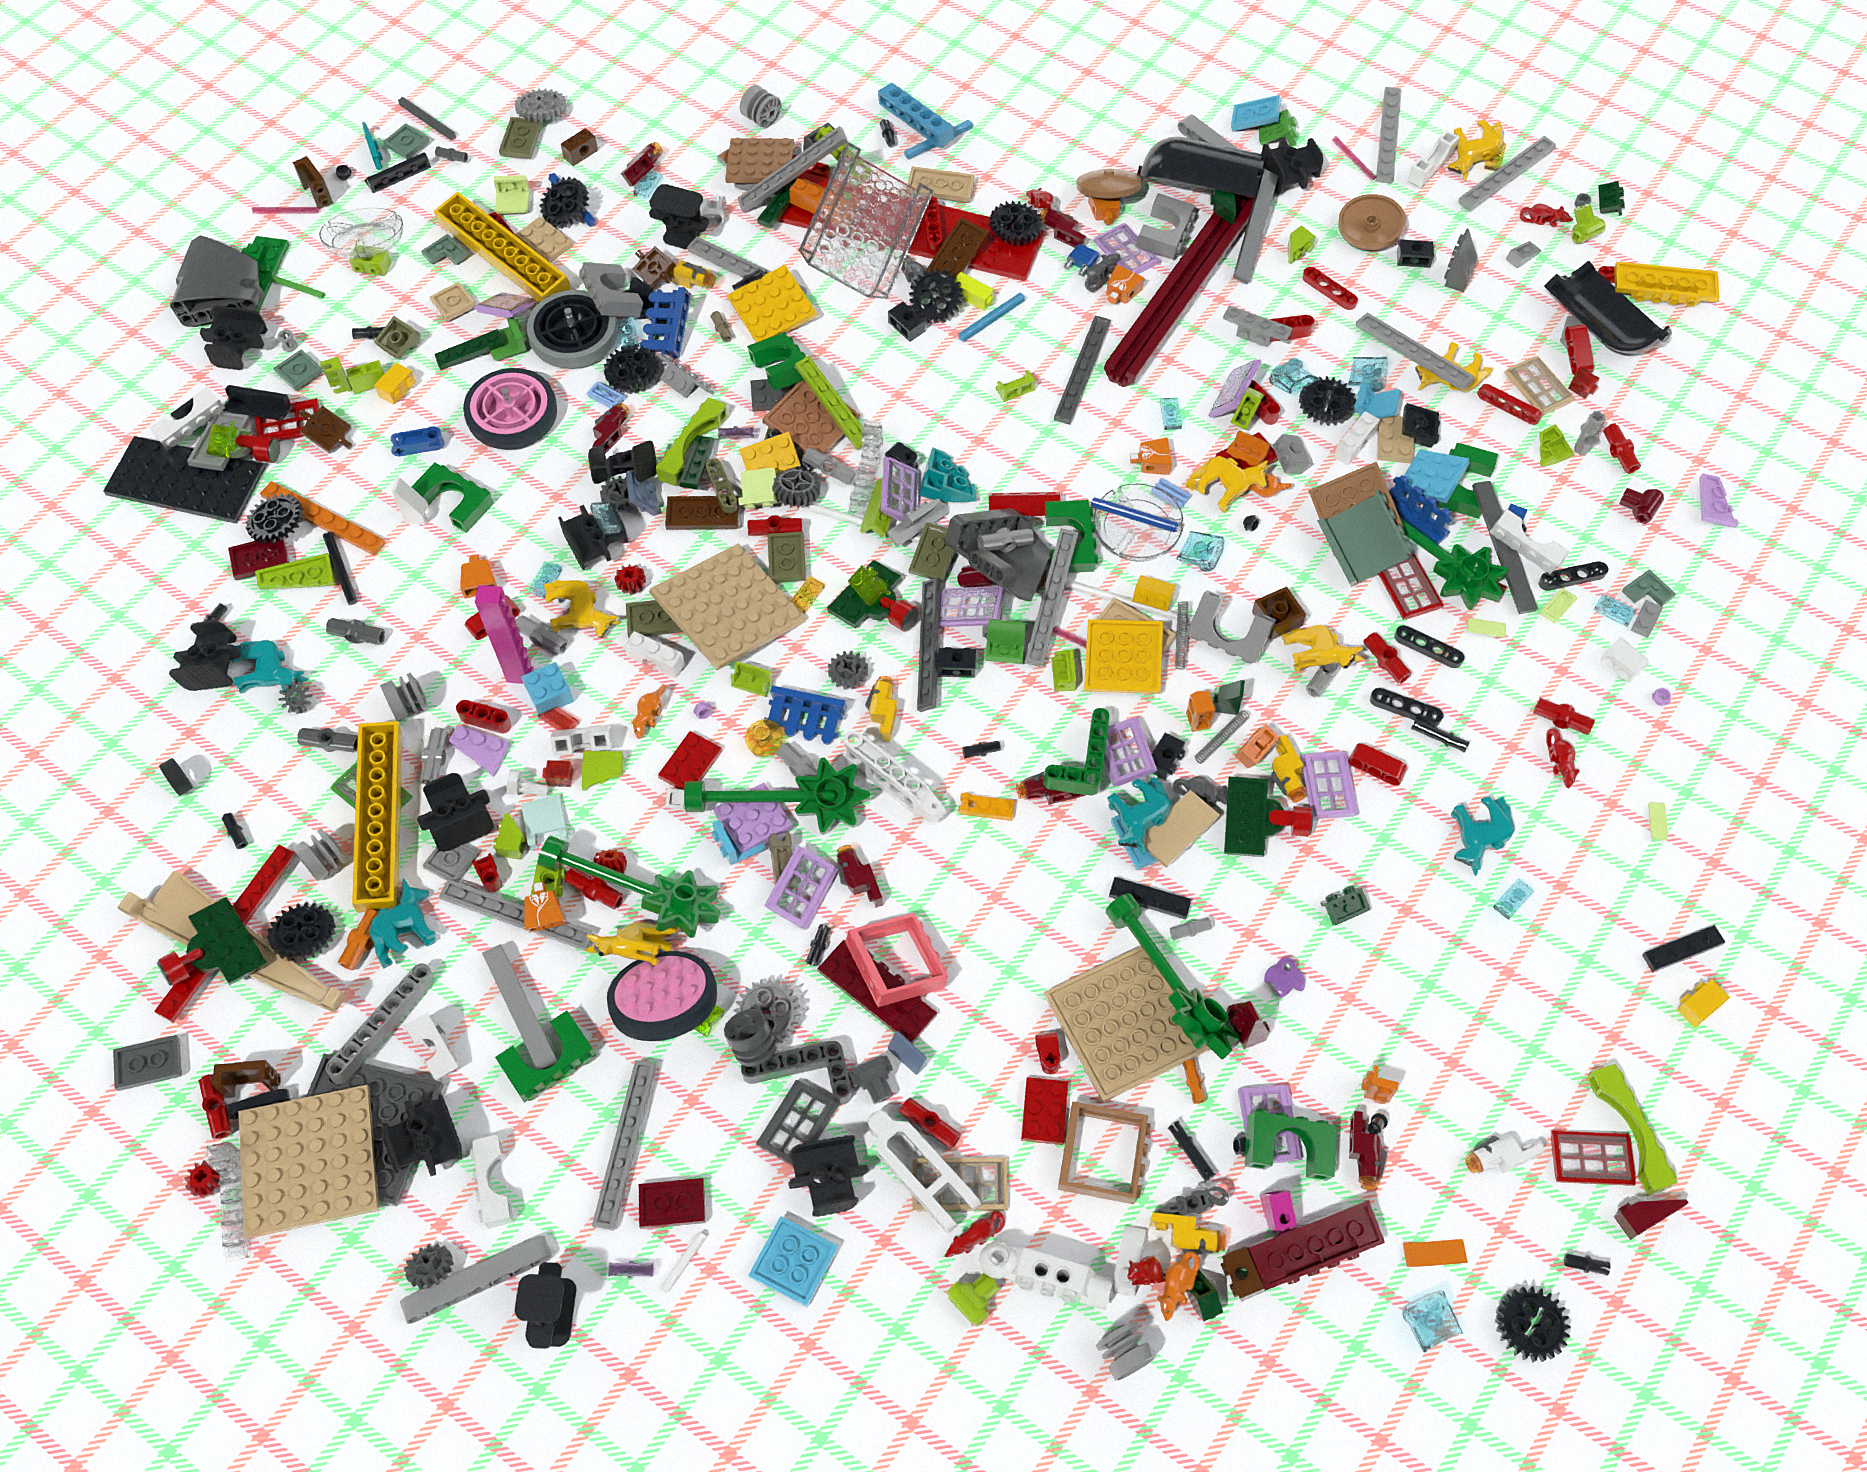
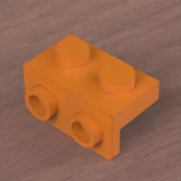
[1226,430,1270,466]
[1361,1065,1399,1104]

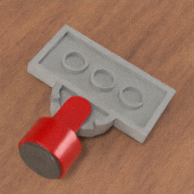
[187,412,280,471]

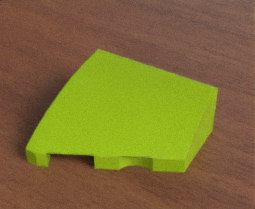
[1539,424,1575,467]
[582,751,624,791]

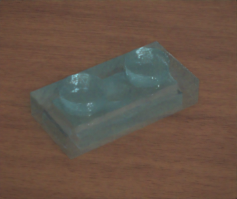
[633,170,663,200]
[617,317,639,349]
[1160,397,1182,430]
[589,501,622,534]
[528,561,562,599]
[1593,593,1637,627]
[1493,878,1535,920]

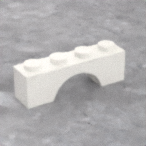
[1407,130,1460,188]
[149,386,225,450]
[1489,509,1568,574]
[470,1134,514,1229]

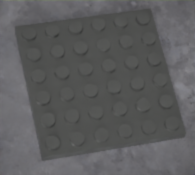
[306,1053,444,1207]

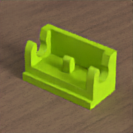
[320,356,352,394]
[346,360,385,394]
[996,370,1035,402]
[1051,649,1076,692]
[730,661,773,697]

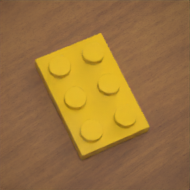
[739,431,801,474]

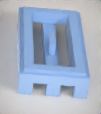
[587,381,626,408]
[1151,478,1191,510]

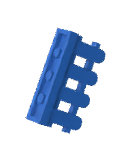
[640,287,691,358]
[1389,475,1452,545]
[763,685,847,745]

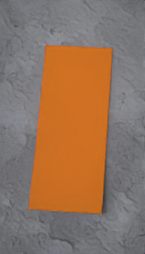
[1402,1239,1468,1267]

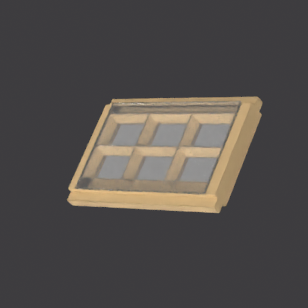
[1504,356,1576,416]

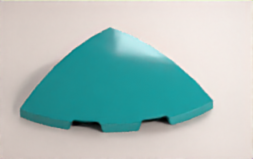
[919,447,976,502]

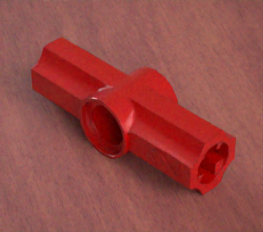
[1603,423,1641,474]
[747,515,803,536]
[1363,632,1412,684]
[1533,698,1595,735]
[564,868,624,910]
[198,1074,232,1140]
[899,1097,961,1150]

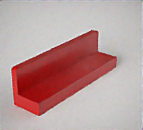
[988,492,1060,516]

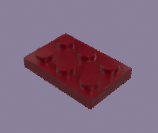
[228,537,289,580]
[638,1178,706,1229]

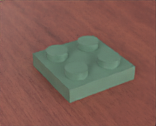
[383,123,430,160]
[274,349,323,391]

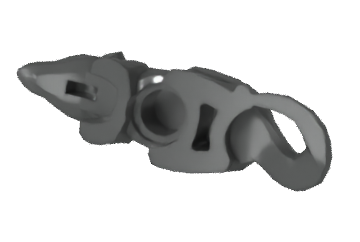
[1085,253,1120,292]
[900,254,932,293]
[1172,776,1227,808]
[1157,1186,1229,1215]

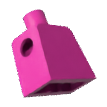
[1259,1190,1297,1234]

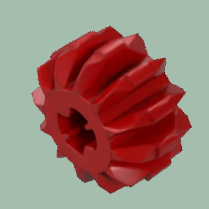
[614,563,646,595]
[593,849,627,874]
[184,1160,224,1198]

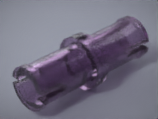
[718,426,754,440]
[608,1260,654,1279]

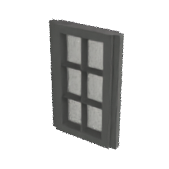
[756,1079,839,1167]

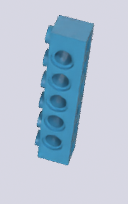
[878,83,954,148]

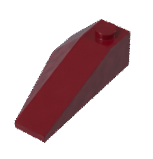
[1226,1001,1270,1049]

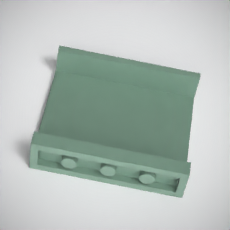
[1317,489,1413,587]

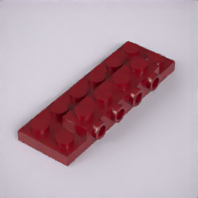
[817,939,938,1044]
[1247,1200,1385,1291]

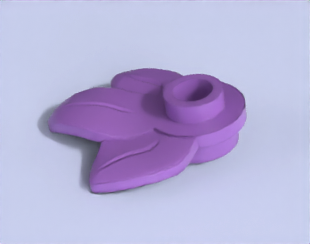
[1264,957,1305,998]

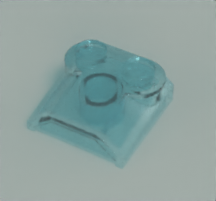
[1348,356,1388,392]
[1269,358,1318,394]
[1177,531,1225,572]
[1402,1290,1463,1353]

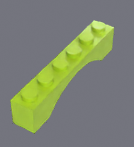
[656,397,727,487]
[1587,1064,1678,1196]

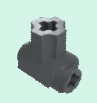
[848,1055,893,1105]

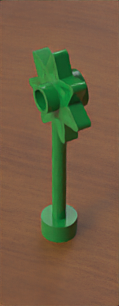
[1400,518,1508,610]
[684,757,871,835]
[538,835,721,938]
[1105,894,1240,1060]

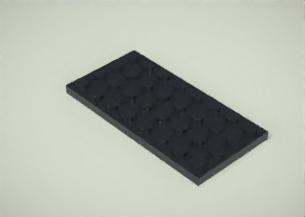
[103,436,266,524]

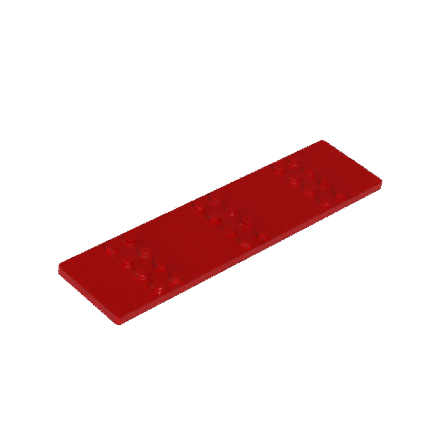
[778,172,1044,281]

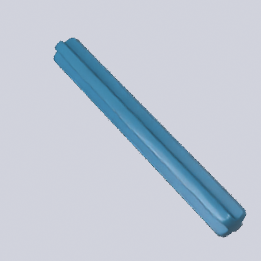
[904,120,973,159]
[958,292,1025,342]

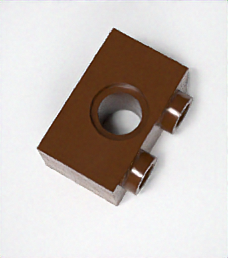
[560,128,598,167]
[1220,1246,1266,1302]

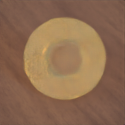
[745,719,784,757]

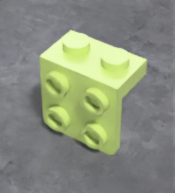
[493,175,530,214]
[738,468,778,509]

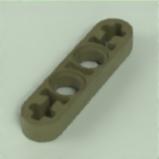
[705,458,738,513]

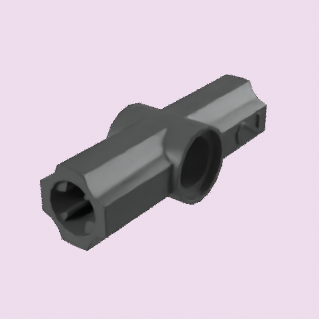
[326,618,385,645]
[297,727,358,753]

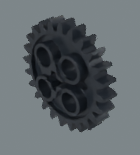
[539,176,590,228]
[989,200,1043,246]
[909,268,964,324]
[603,345,660,394]
[1298,376,1356,426]
[245,493,304,545]
[267,902,336,962]
[1495,1286,1571,1363]

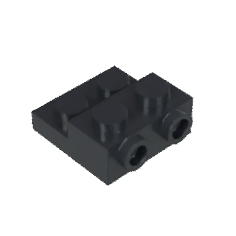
[1402,403,1440,448]

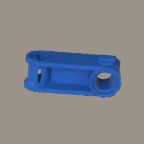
[390,426,445,457]

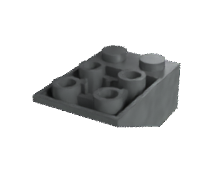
[1444,228,1477,293]

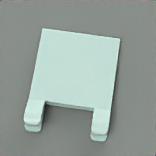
[521,794,569,850]

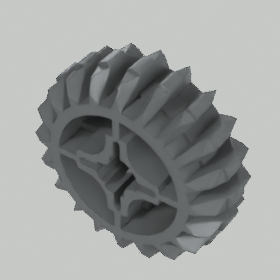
[772,467,821,508]

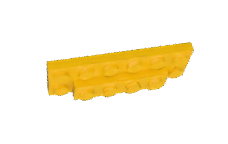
[1614,261,1720,307]

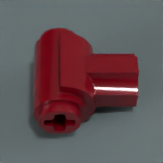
[1619,488,1664,524]
[957,565,993,588]

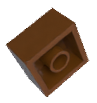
[1252,586,1306,640]

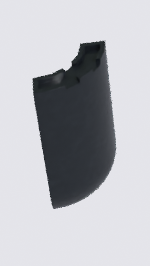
[1137,137,1265,200]
[1544,260,1672,354]

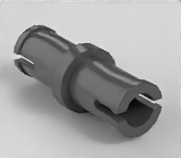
[435,146,468,163]

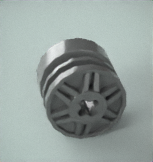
[724,1009,777,1067]

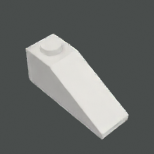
[391,477,431,525]
[1112,1226,1146,1296]

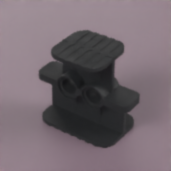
[1261,138,1323,195]
[649,184,709,249]
[199,305,268,370]
[588,440,657,484]
[558,502,629,570]
[169,620,242,691]
[417,773,494,852]
[381,1094,463,1177]
[788,1135,869,1217]
[514,1262,577,1349]

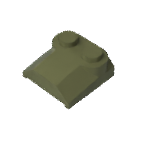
[374,316,421,360]

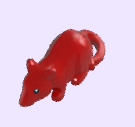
[1026,188,1054,211]
[1519,203,1573,227]
[1546,728,1580,789]
[945,1211,1005,1258]
[1127,1256,1166,1285]

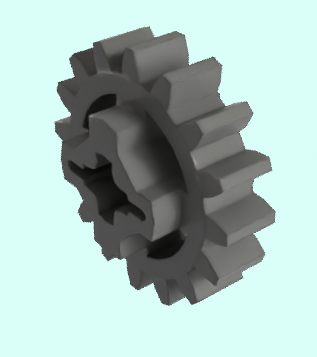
[600,476,634,512]
[828,650,869,690]
[404,1243,454,1289]

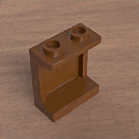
[292,156,333,209]
[212,1060,281,1098]

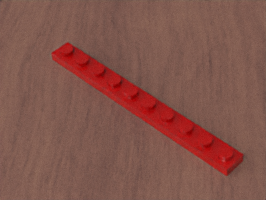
[154,844,297,1023]

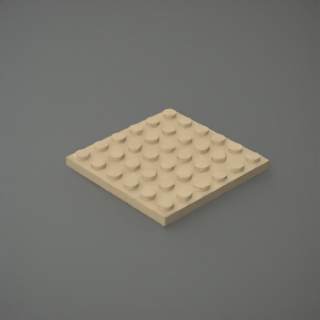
[649,543,806,670]
[1044,946,1211,1103]
[238,1085,379,1239]

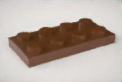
[926,217,989,278]
[665,496,739,530]

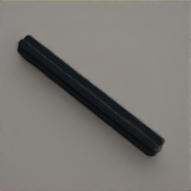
[323,532,358,605]

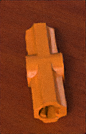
[337,909,378,971]

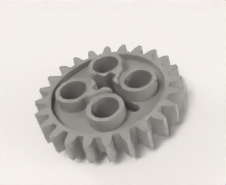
[514,88,567,122]
[733,978,801,1043]

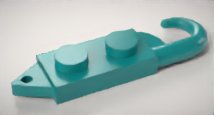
[362,121,383,170]

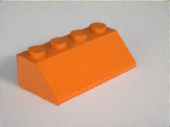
[790,178,863,228]

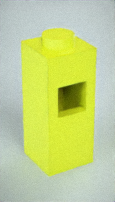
[955,272,995,311]

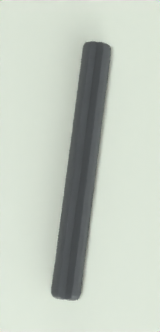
[398,97,456,140]

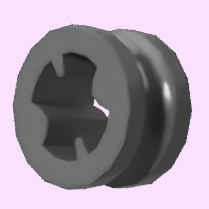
[1574,193,1591,208]

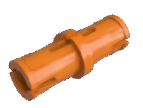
[1182,1059,1206,1104]

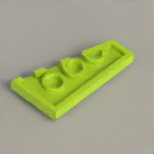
[255,553,336,590]

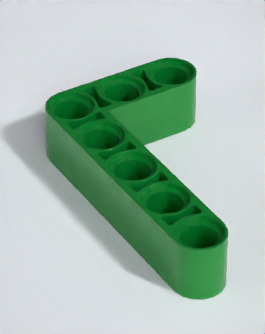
[1043,708,1110,796]

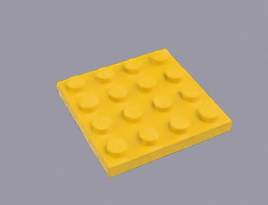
[726,264,817,343]
[1084,619,1163,694]

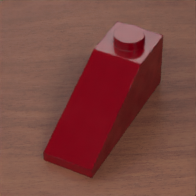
[1614,1199,1689,1240]

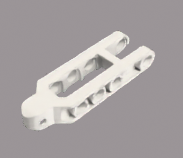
[844,730,946,824]
[868,1110,981,1234]

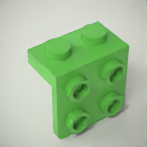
[1258,109,1298,147]
[490,317,527,361]
[985,619,1026,664]

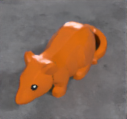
[1245,474,1292,498]
[631,684,667,739]
[1157,1252,1200,1321]

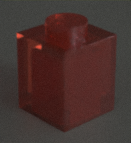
[1568,368,1600,399]
[542,760,574,787]

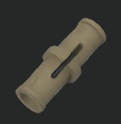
[710,311,733,343]

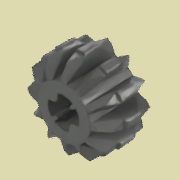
[278,682,313,714]

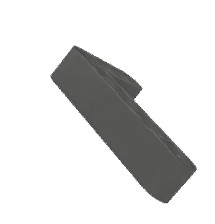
[741,1041,852,1105]

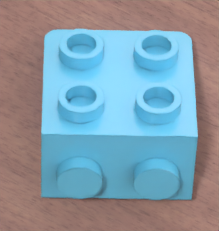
[1354,382,1401,419]
[711,820,765,865]

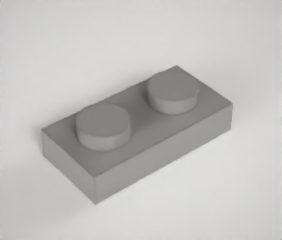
[1630,600,1663,638]

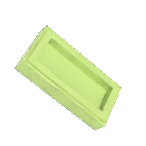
[1540,587,1577,624]

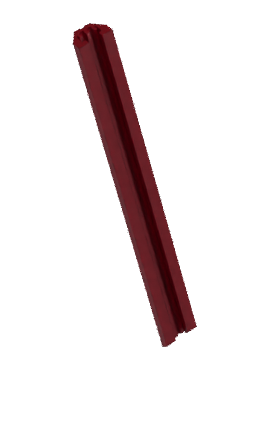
[1104,194,1254,387]

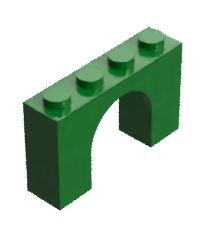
[747,332,806,391]
[1437,442,1498,519]
[411,462,494,533]
[1045,500,1098,573]
[495,1010,596,1103]
[1245,1109,1336,1181]

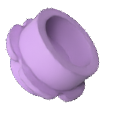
[1652,688,1671,706]
[693,702,712,719]

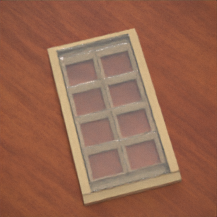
[912,1158,1008,1212]

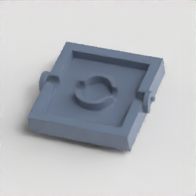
[626,470,659,516]

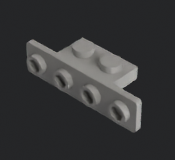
[1223,305,1292,347]
[657,353,714,398]
[887,499,948,547]

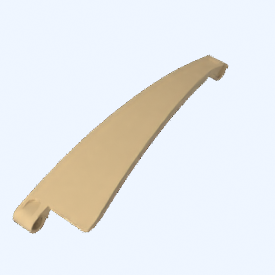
[117,871,348,1013]

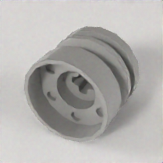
[739,85,782,128]
[380,672,427,721]
[292,828,346,882]
[1096,1321,1157,1381]

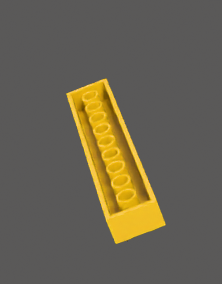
[433,191,572,303]
[352,721,402,913]

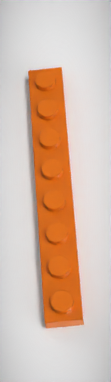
[260,481,386,556]

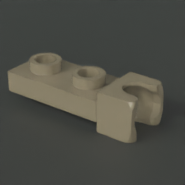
[768,832,796,888]

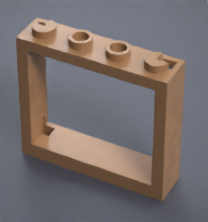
[1057,1101,1151,1205]

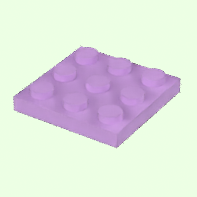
[713,782,793,854]

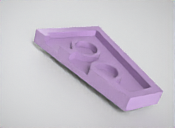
[1699,473,1739,528]
[449,725,511,777]

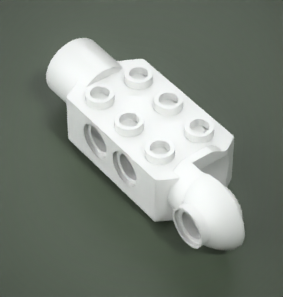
[979,1242,1113,1310]

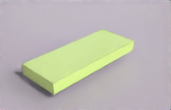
[1467,618,1506,638]
[1648,802,1668,840]

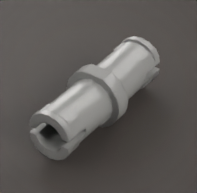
[1169,917,1212,941]

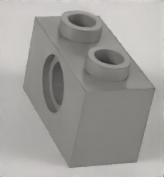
[1272,434,1311,474]

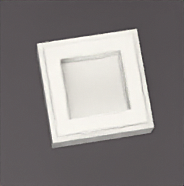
[665,788,685,810]

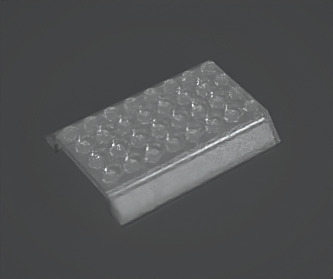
[798,141,934,299]

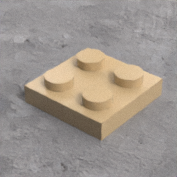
[429,282,476,322]

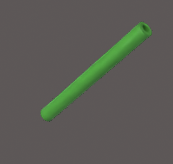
[272,275,325,299]

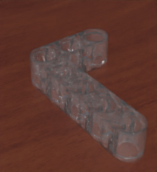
[847,419,883,516]
[205,1141,251,1262]

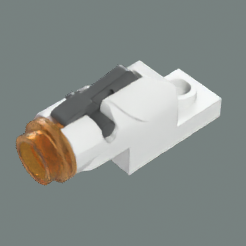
[1465,1136,1546,1174]

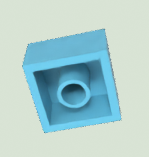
[521,662,574,717]

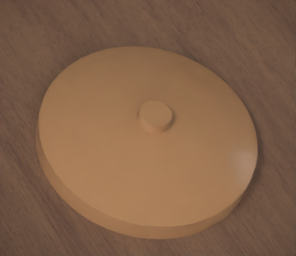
[1076,169,1142,198]
[1338,194,1406,250]

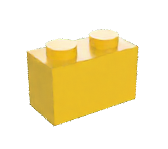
[374,363,416,405]
[1132,575,1176,611]
[1677,979,1731,1028]

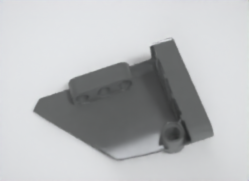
[170,235,265,327]
[945,508,1051,602]

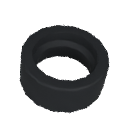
[159,758,193,796]

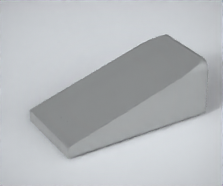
[1506,241,1542,268]

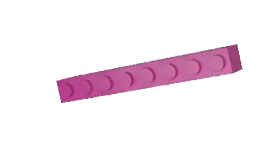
[474,585,534,684]

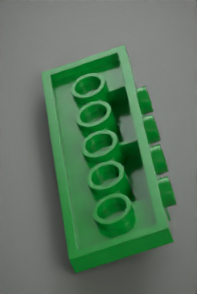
[242,236,289,312]

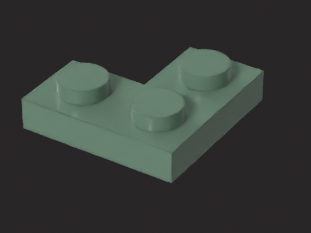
[421,234,469,265]
[1622,569,1676,607]

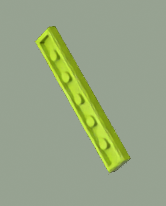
[795,356,872,450]

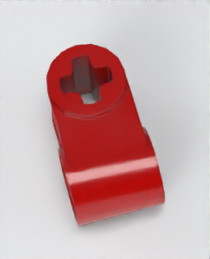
[472,853,502,893]
[1035,1032,1061,1075]

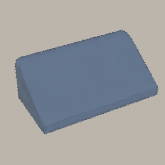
[888,1031,927,1075]

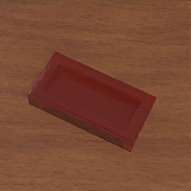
[537,706,580,731]

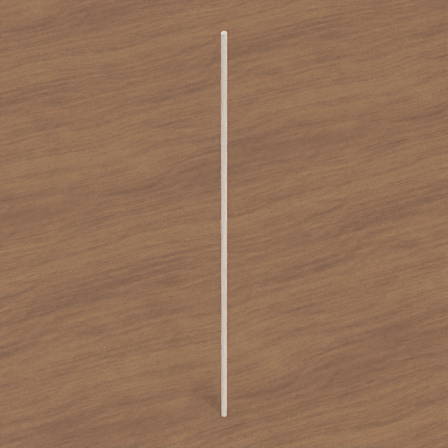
[661,460,1193,624]

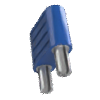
[1063,244,1100,276]

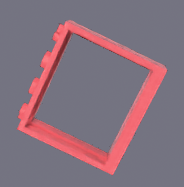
[845,913,949,1007]

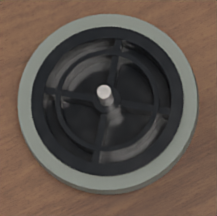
[527,290,618,368]

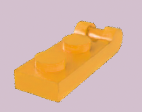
[958,792,1015,821]

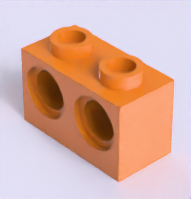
[1186,690,1215,732]
[1234,724,1280,769]

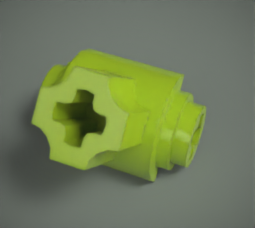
[1571,204,1606,244]
[946,1273,1000,1327]

